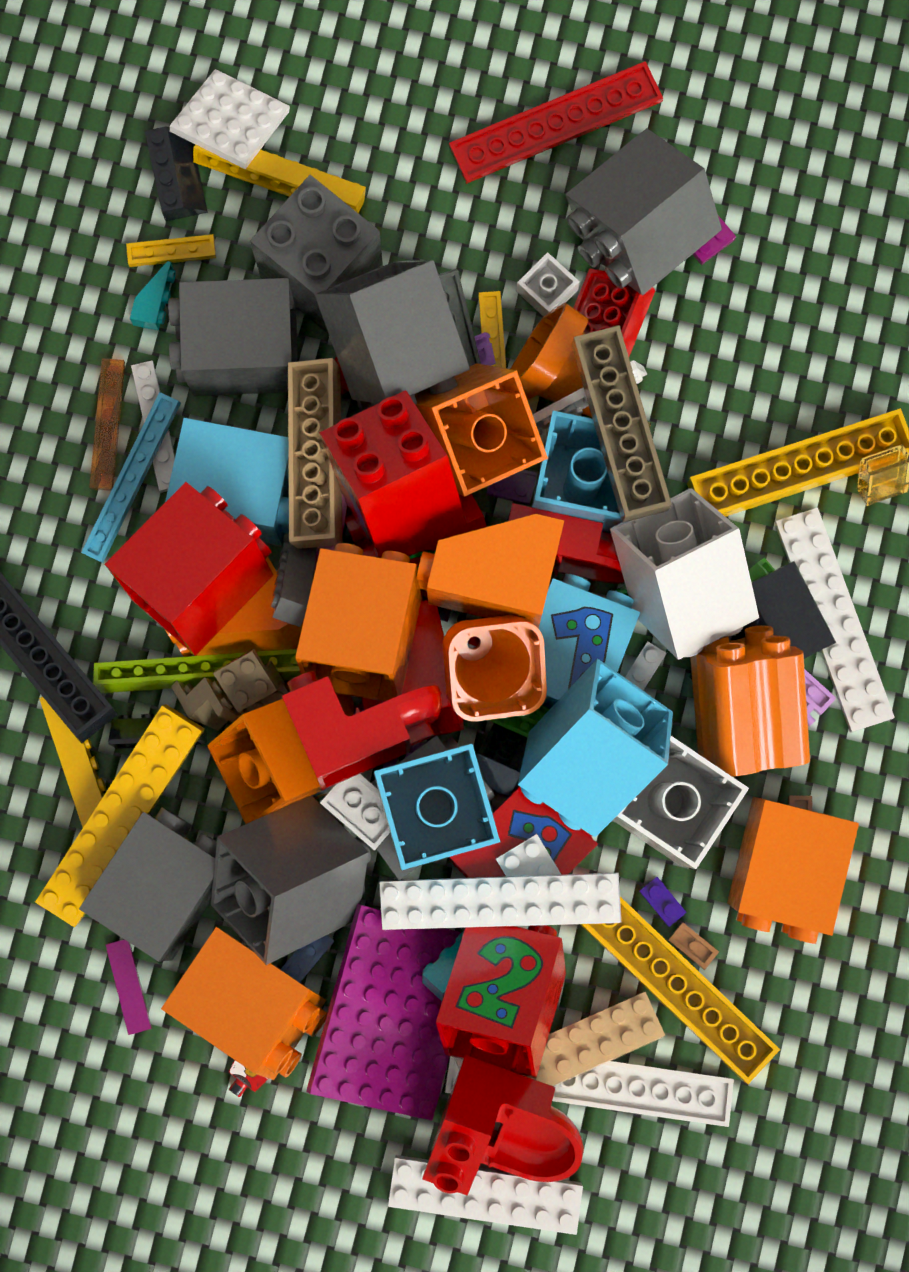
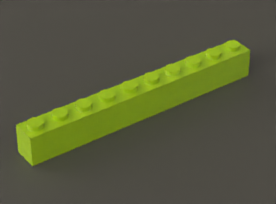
[93,649,302,693]

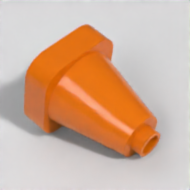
[510,303,592,417]
[443,615,547,721]

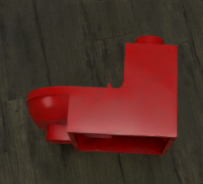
[508,503,625,584]
[282,671,442,790]
[422,1055,584,1196]

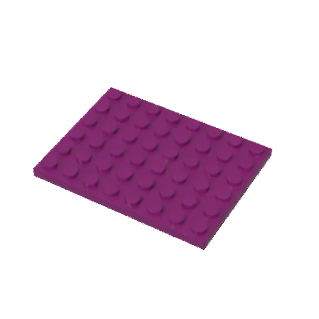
[306,904,461,1121]

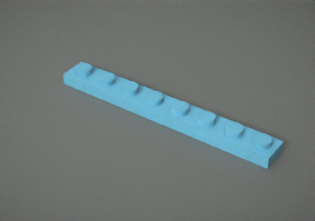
[81,392,181,563]

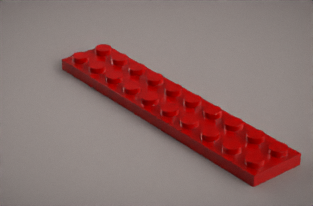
[449,61,663,184]

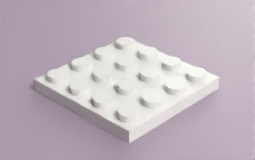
[170,69,290,169]

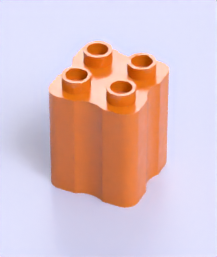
[690,626,810,777]

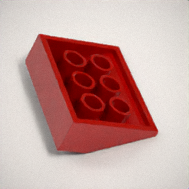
[574,268,656,356]

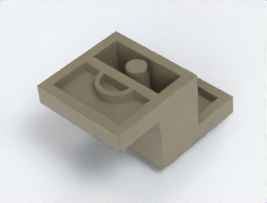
[213,649,291,712]
[171,677,248,731]

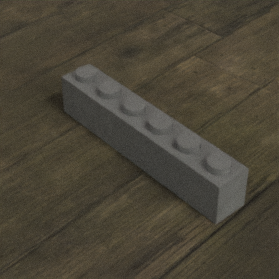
[270,541,317,627]

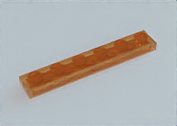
[89,359,125,491]

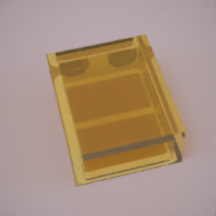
[857,444,909,506]

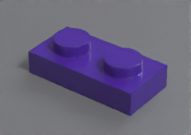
[639,877,687,927]

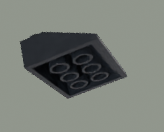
[744,561,836,659]

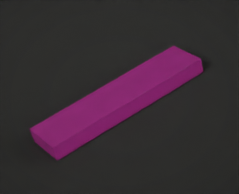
[106,939,152,1035]

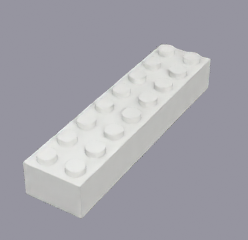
[388,1155,583,1235]

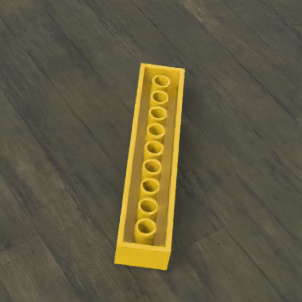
[687,408,909,517]
[35,704,204,927]
[580,897,780,1084]

